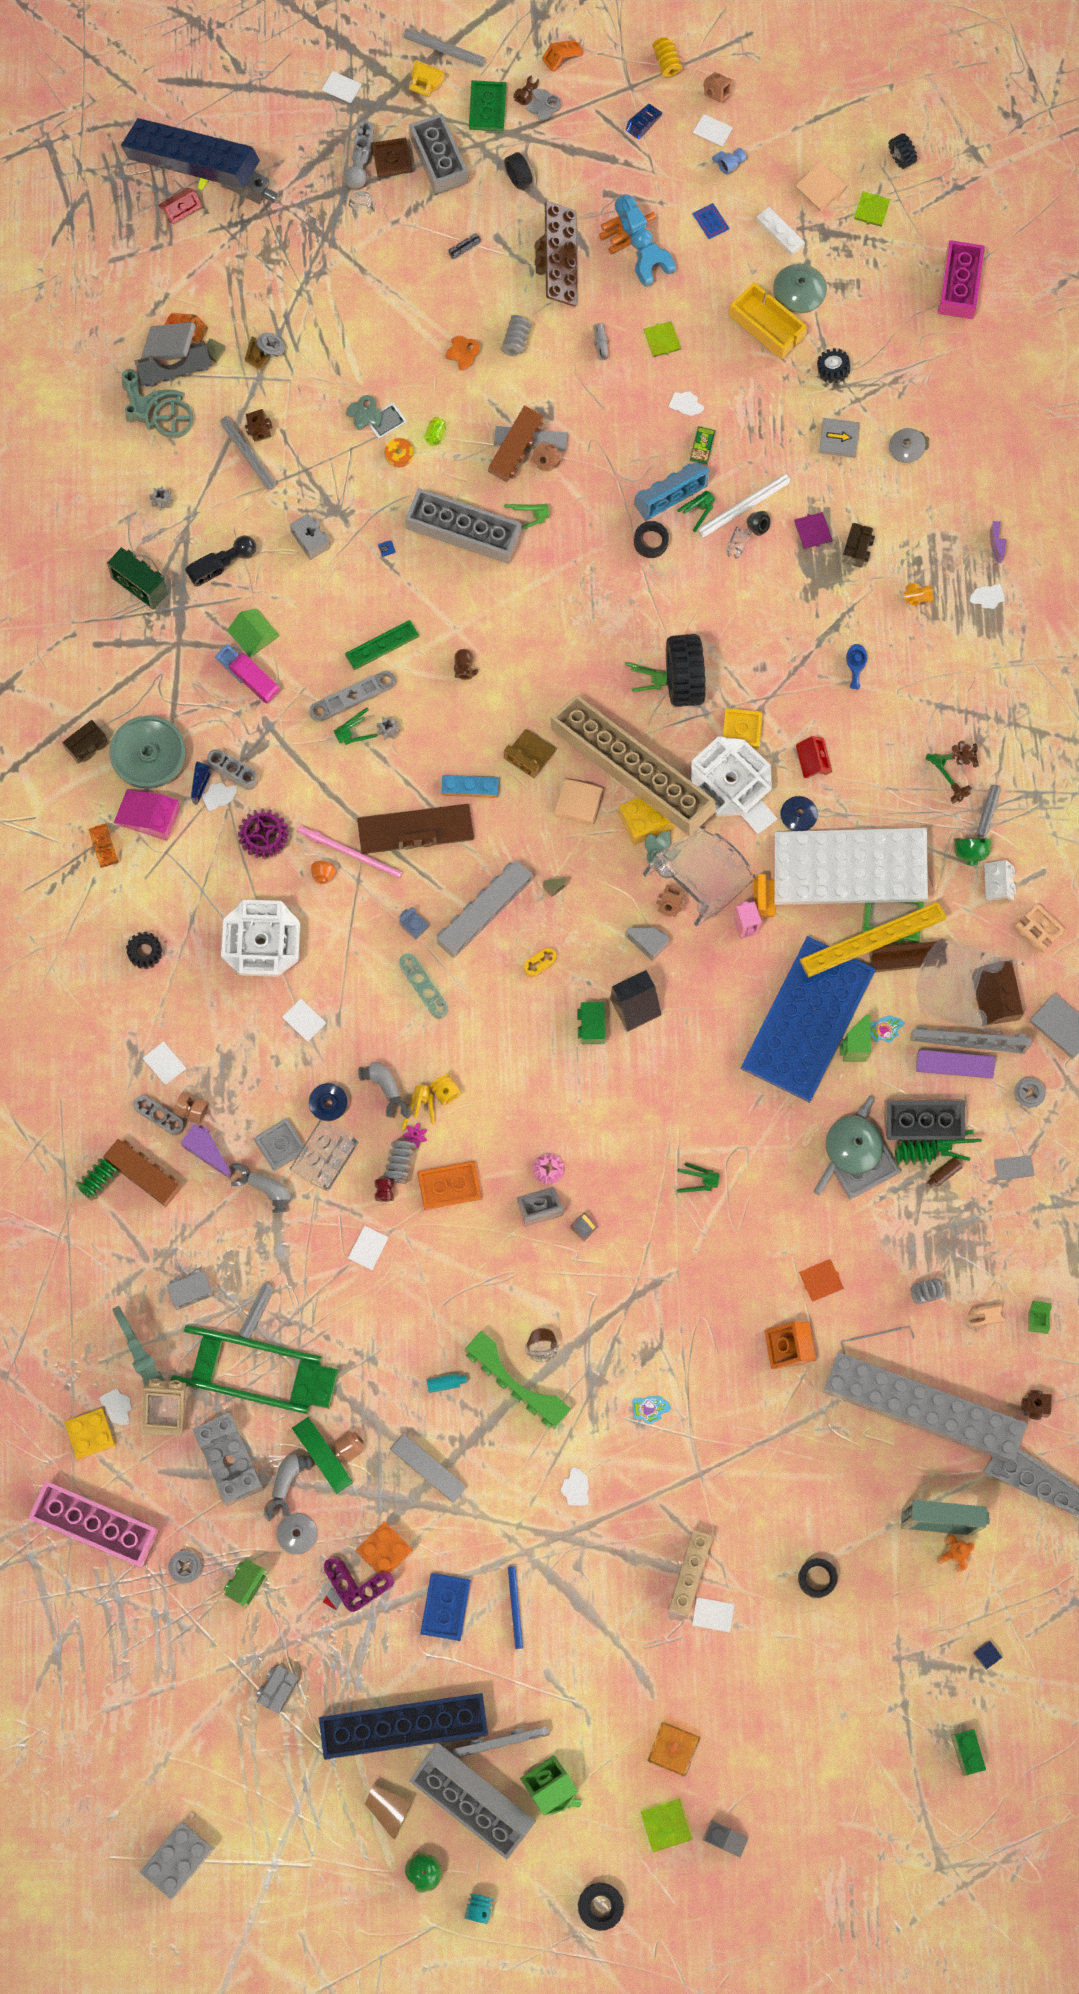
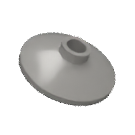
[889,428,926,463]
[277,1513,317,1554]

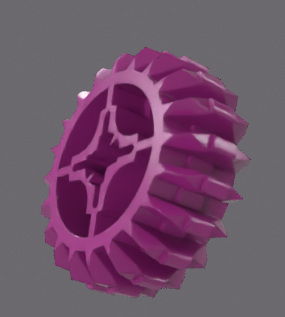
[238,808,289,860]

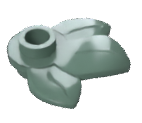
[346,395,381,430]
[645,831,680,866]

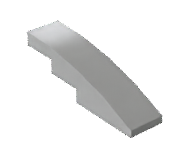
[390,1433,467,1503]

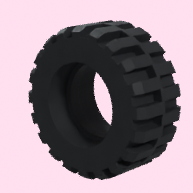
[666,634,706,707]

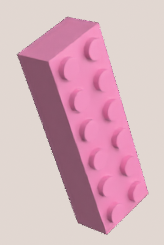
[28,1481,159,1569]

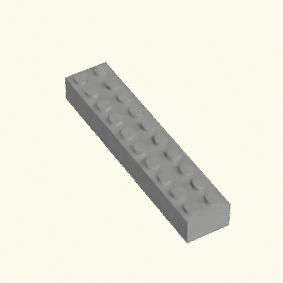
[823,1352,1028,1464]

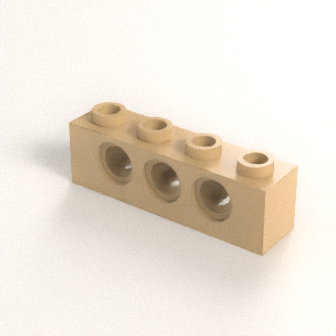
[668,1530,713,1616]

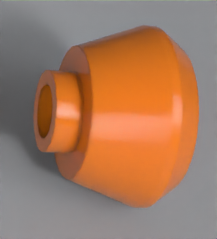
[311,861,336,884]

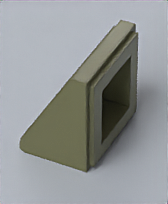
[543,878,567,897]

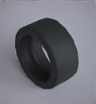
[504,152,533,189]
[634,521,669,558]
[798,1558,838,1598]

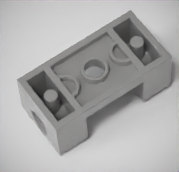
[192,1413,264,1507]

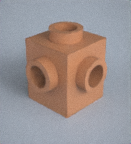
[703,72,732,102]
[530,441,562,472]
[656,884,685,917]

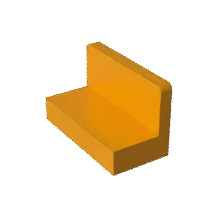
[753,874,776,917]

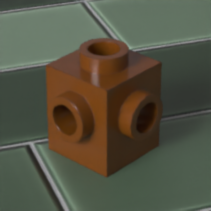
[245,409,273,442]
[1021,1390,1052,1420]

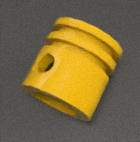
[430,1073,462,1106]

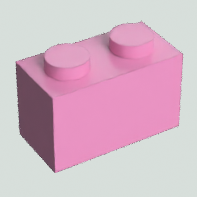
[733,901,762,939]

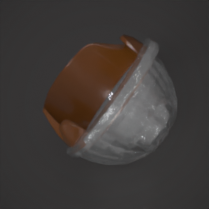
[525,1328,559,1363]

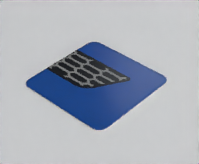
[378,540,396,557]

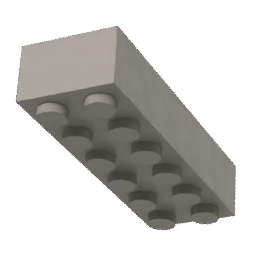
[405,488,522,564]
[409,1743,536,1860]

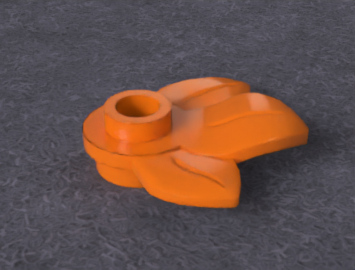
[445,336,480,371]

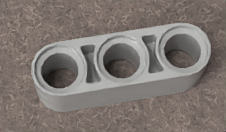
[208,749,257,790]

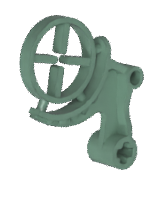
[122,369,193,438]
[112,1306,165,1396]

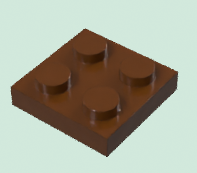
[372,137,412,177]

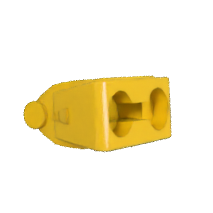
[409,60,445,97]

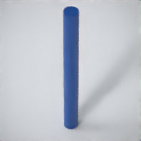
[508,1566,523,1649]

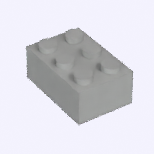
[140,1822,214,1900]

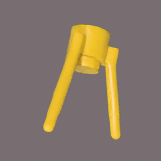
[401,1085,435,1130]

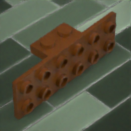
[534,201,578,307]
[357,804,474,854]

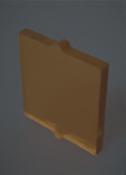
[799,1259,844,1302]

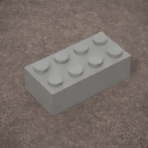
[409,114,468,194]

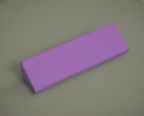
[916,1050,995,1079]

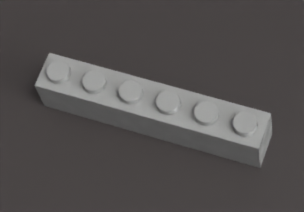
[437,860,533,959]

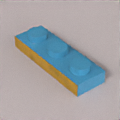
[441,775,499,798]

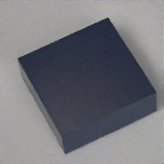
[973,1641,1003,1670]

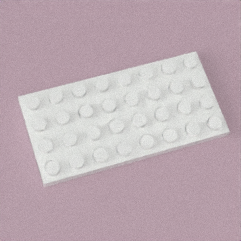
[775,828,928,905]

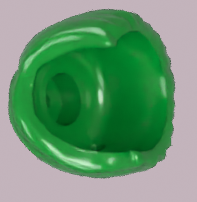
[405,1852,442,1893]

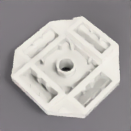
[691,736,772,817]
[221,900,300,977]

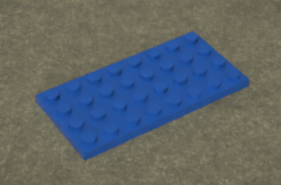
[740,936,876,1103]

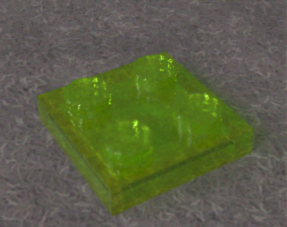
[640,1799,692,1853]

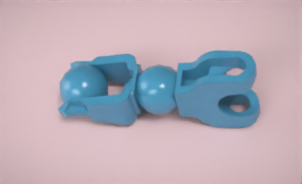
[614,194,676,287]

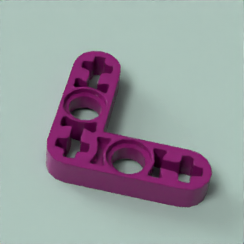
[324,1557,394,1612]

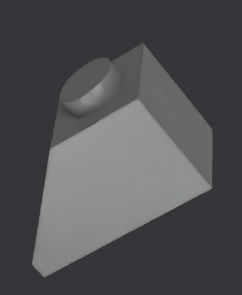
[625,928,669,961]

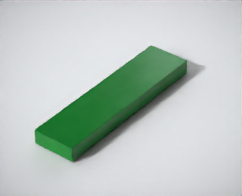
[345,620,419,670]

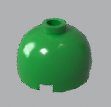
[954,838,991,865]

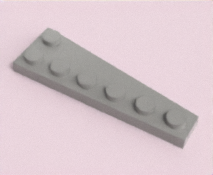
[910,1027,1032,1054]
[983,1449,1079,1517]

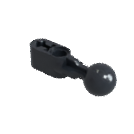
[185,535,257,587]

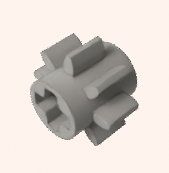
[149,486,173,510]
[377,716,399,740]

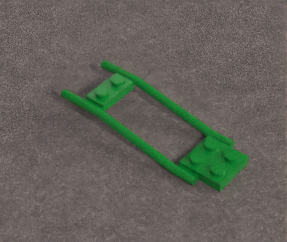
[171,1325,339,1414]

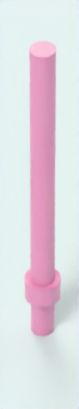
[297,826,402,879]

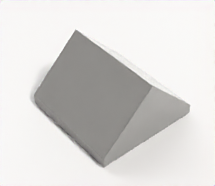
[517,1187,563,1227]

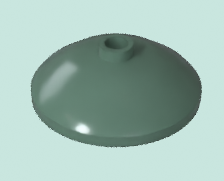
[773,264,827,313]
[826,1116,883,1174]

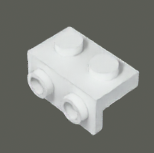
[984,860,1016,901]

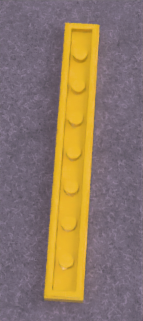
[800,902,947,977]

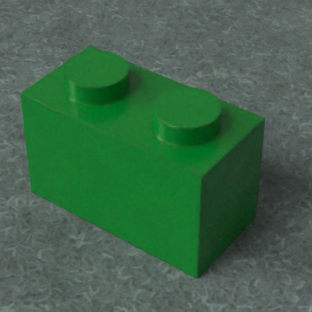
[577,1002,605,1045]
[951,1729,986,1776]

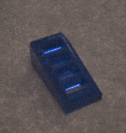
[626,103,662,139]
[191,761,211,805]

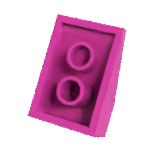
[114,789,180,841]

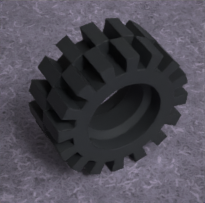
[126,932,162,969]

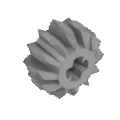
[910,1278,945,1304]

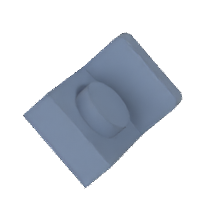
[399,907,429,940]

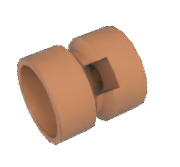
[173,1091,209,1125]

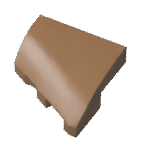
[365,1785,411,1839]

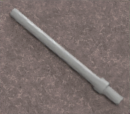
[813,1096,875,1195]

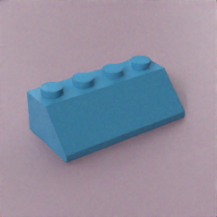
[634,462,710,521]

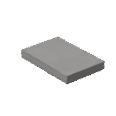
[141,322,196,360]
[1029,993,1079,1059]
[834,1142,901,1200]

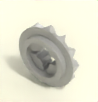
[256,333,285,358]
[1014,1078,1045,1109]
[169,1550,201,1583]

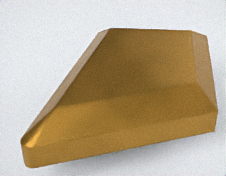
[244,336,270,370]

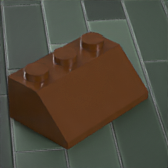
[971,959,1024,1026]

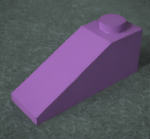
[180,1124,232,1179]

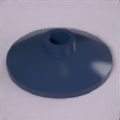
[780,796,818,831]
[309,1083,348,1121]

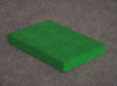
[469,80,506,132]

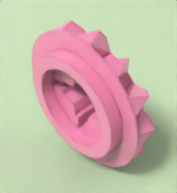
[533,1153,564,1184]

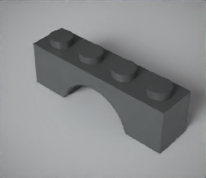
[134,341,212,386]

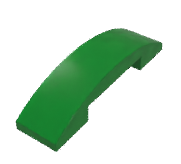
[292,1417,353,1495]

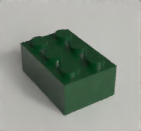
[107,547,168,610]

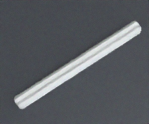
[698,474,790,537]

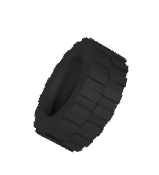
[578,1883,624,1931]

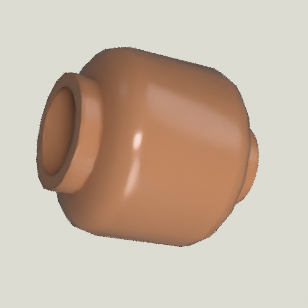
[334,1431,364,1462]

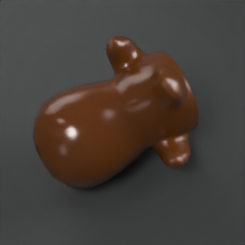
[454,649,478,680]

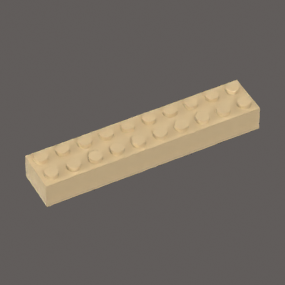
[550,694,715,836]

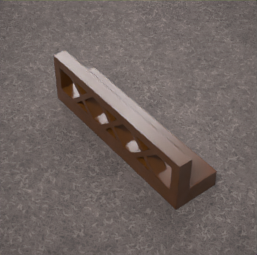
[869,940,948,972]

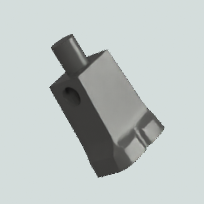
[221,171,279,205]

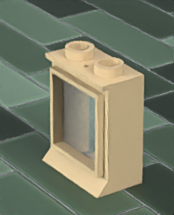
[141,1379,186,1436]

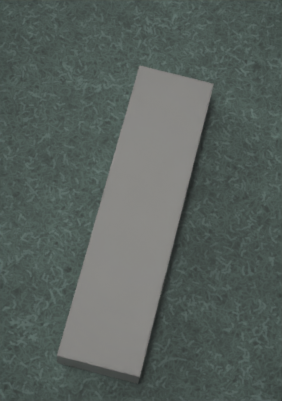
[494,426,568,452]

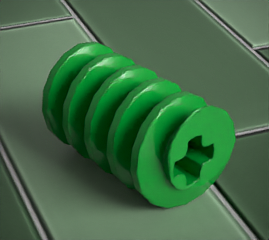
[895,1140,936,1165]
[76,1158,119,1202]

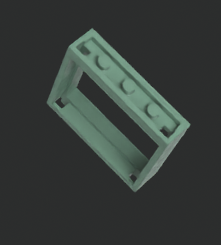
[901,1500,990,1536]

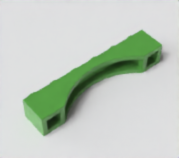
[465,1331,571,1430]

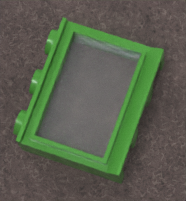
[861,902,924,944]

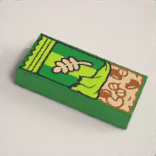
[690,426,716,465]

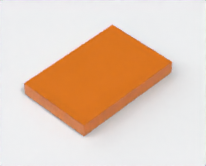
[417,1161,482,1210]

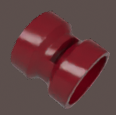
[375,1179,394,1202]

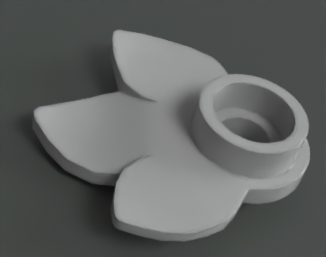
[526,89,561,120]

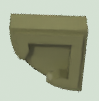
[207,338,226,363]

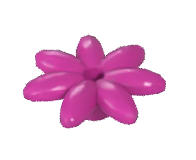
[402,1123,427,1148]

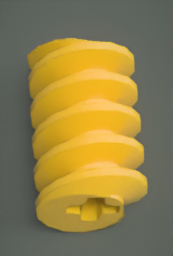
[652,37,683,77]

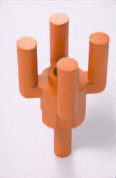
[599,212,656,254]
[937,1535,975,1572]

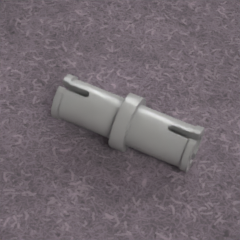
[593,323,609,360]

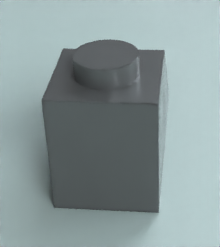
[702,1821,748,1858]

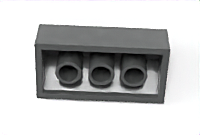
[884,1099,965,1140]

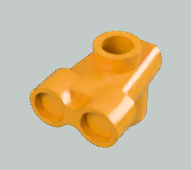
[904,583,934,606]

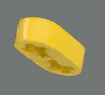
[524,948,556,977]

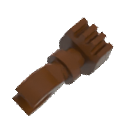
[513,76,539,105]

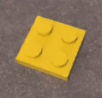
[723,708,763,749]
[64,1408,115,1460]

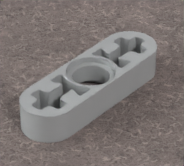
[134,1096,184,1136]

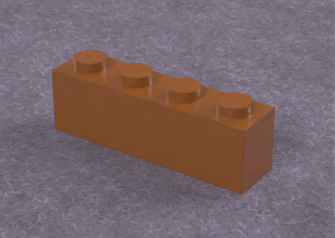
[488,405,544,482]
[103,1139,181,1207]

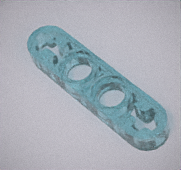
[399,954,448,1019]

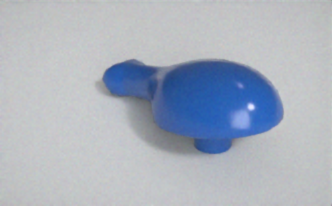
[846,644,867,690]

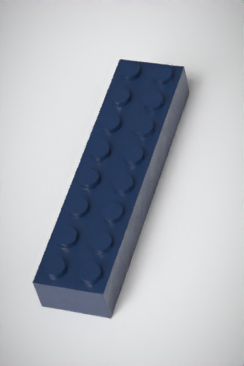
[120,118,260,189]
[319,1693,488,1760]

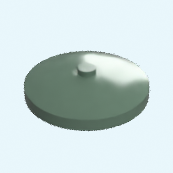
[110,716,186,789]

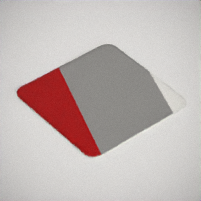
[323,1588,342,1610]

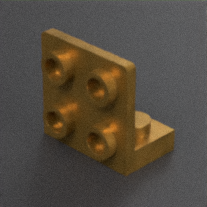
[504,729,555,779]

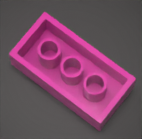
[937,240,985,319]

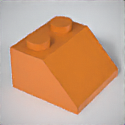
[764,1321,816,1369]

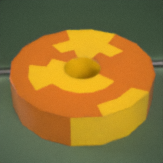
[384,438,414,467]

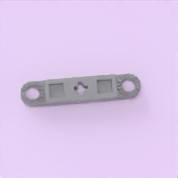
[309,670,395,722]
[449,1727,550,1758]

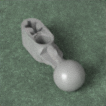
[344,121,374,189]

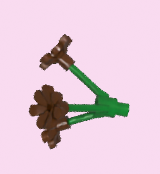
[926,740,979,804]

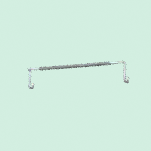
[841,1326,914,1354]

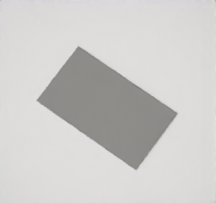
[995,1155,1035,1180]

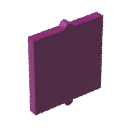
[794,512,833,549]

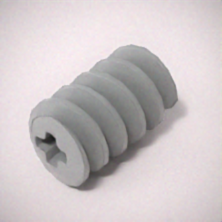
[501,315,532,356]
[384,1141,416,1184]

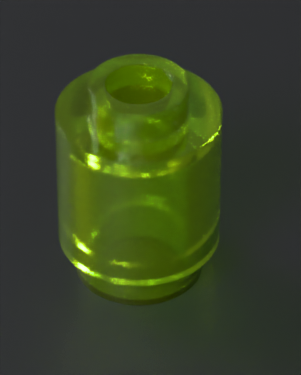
[424,417,446,446]

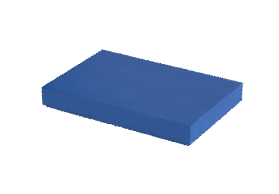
[420,1573,471,1641]

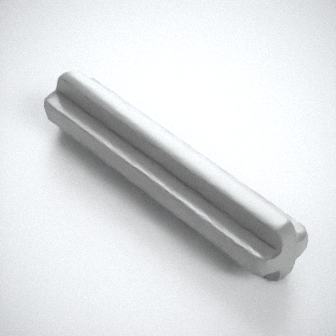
[976,785,1001,837]
[239,1283,274,1339]

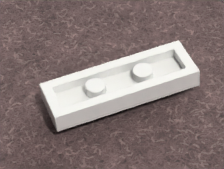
[756,207,805,256]

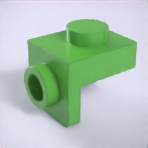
[1028,1301,1052,1334]

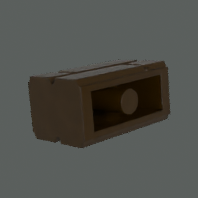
[841,523,875,568]
[62,720,107,763]

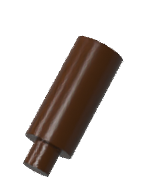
[926,1157,963,1189]

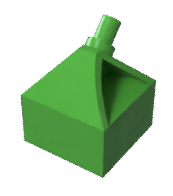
[520,1755,581,1815]

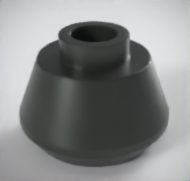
[747,511,770,536]

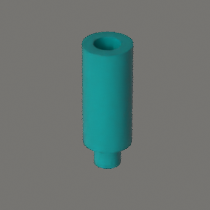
[426,1373,467,1393]

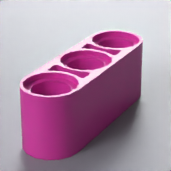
[228,653,280,703]

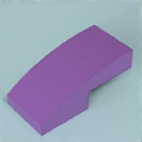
[990,521,1006,563]

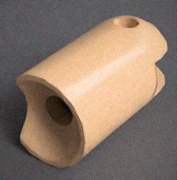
[968,1303,1004,1326]

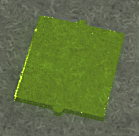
[854,191,891,227]
[643,321,681,357]

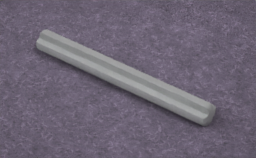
[404,28,485,67]
[220,416,276,490]

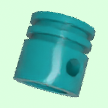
[464,1893,494,1924]

